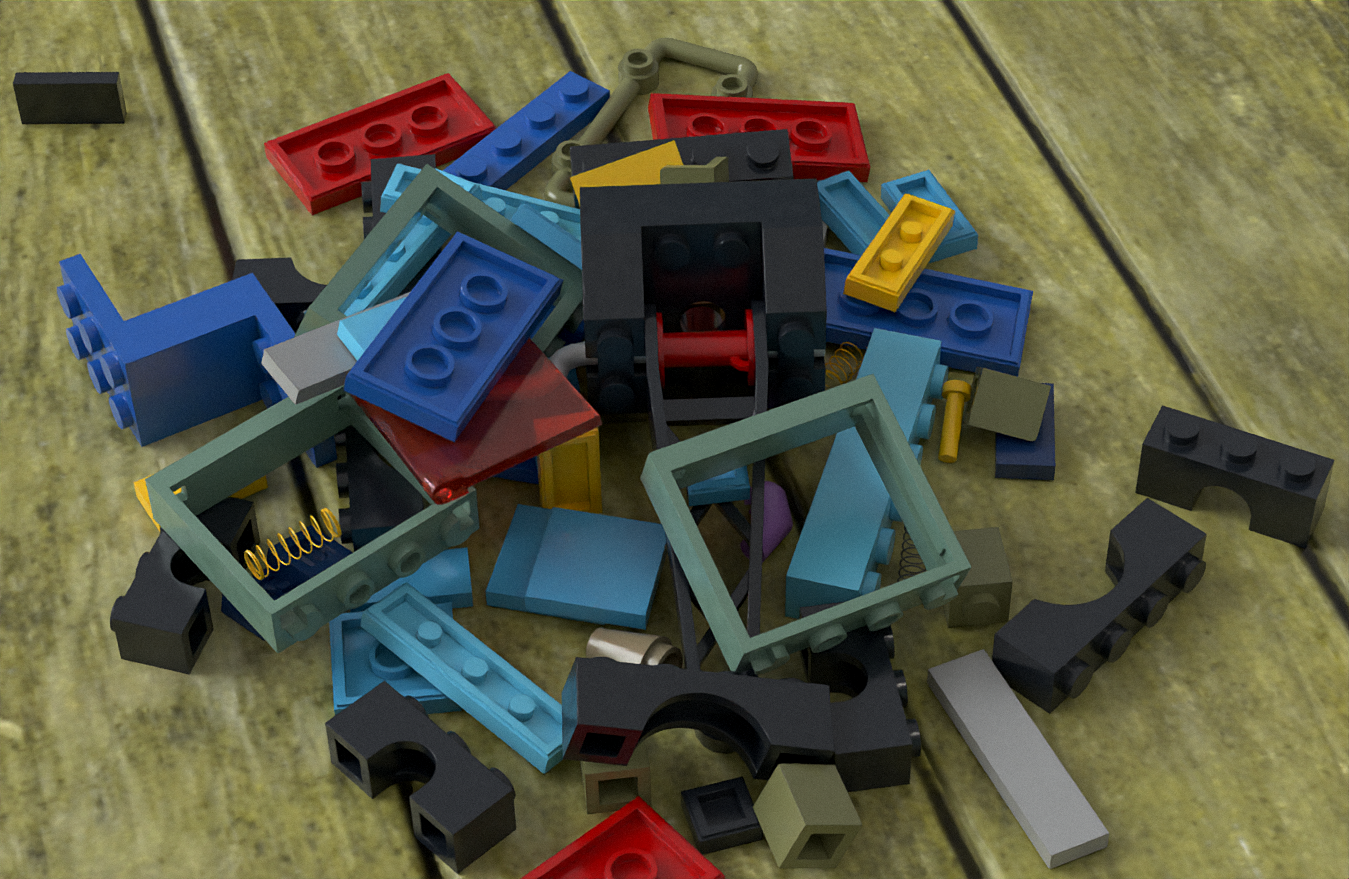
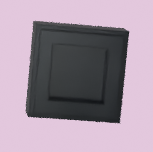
[681,776,763,855]

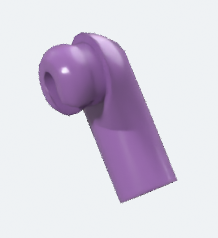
[740,481,793,562]

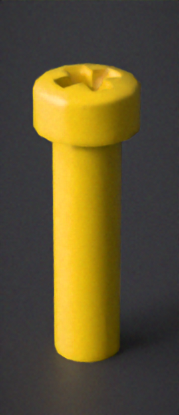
[938,380,972,463]

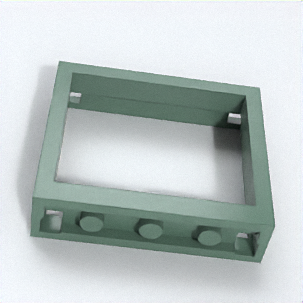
[294,164,584,459]
[640,374,971,675]
[145,385,480,653]

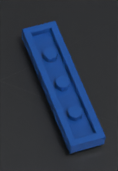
[443,71,610,190]

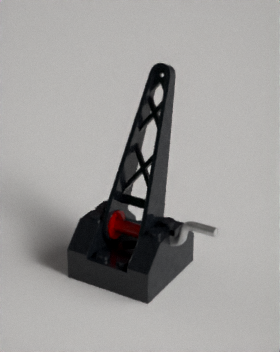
[481,179,827,754]

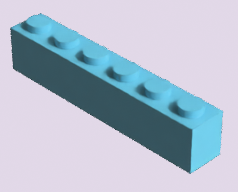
[785,328,949,619]

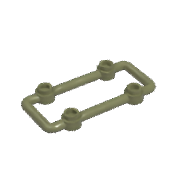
[544,38,759,208]

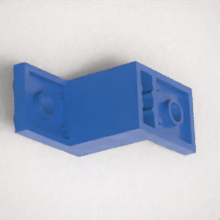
[57,254,337,468]

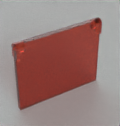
[349,338,602,505]

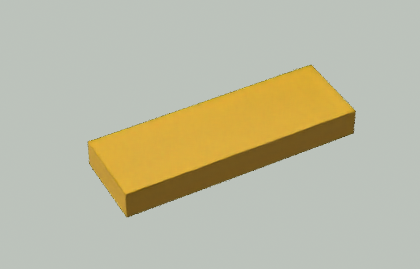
[843,193,955,312]

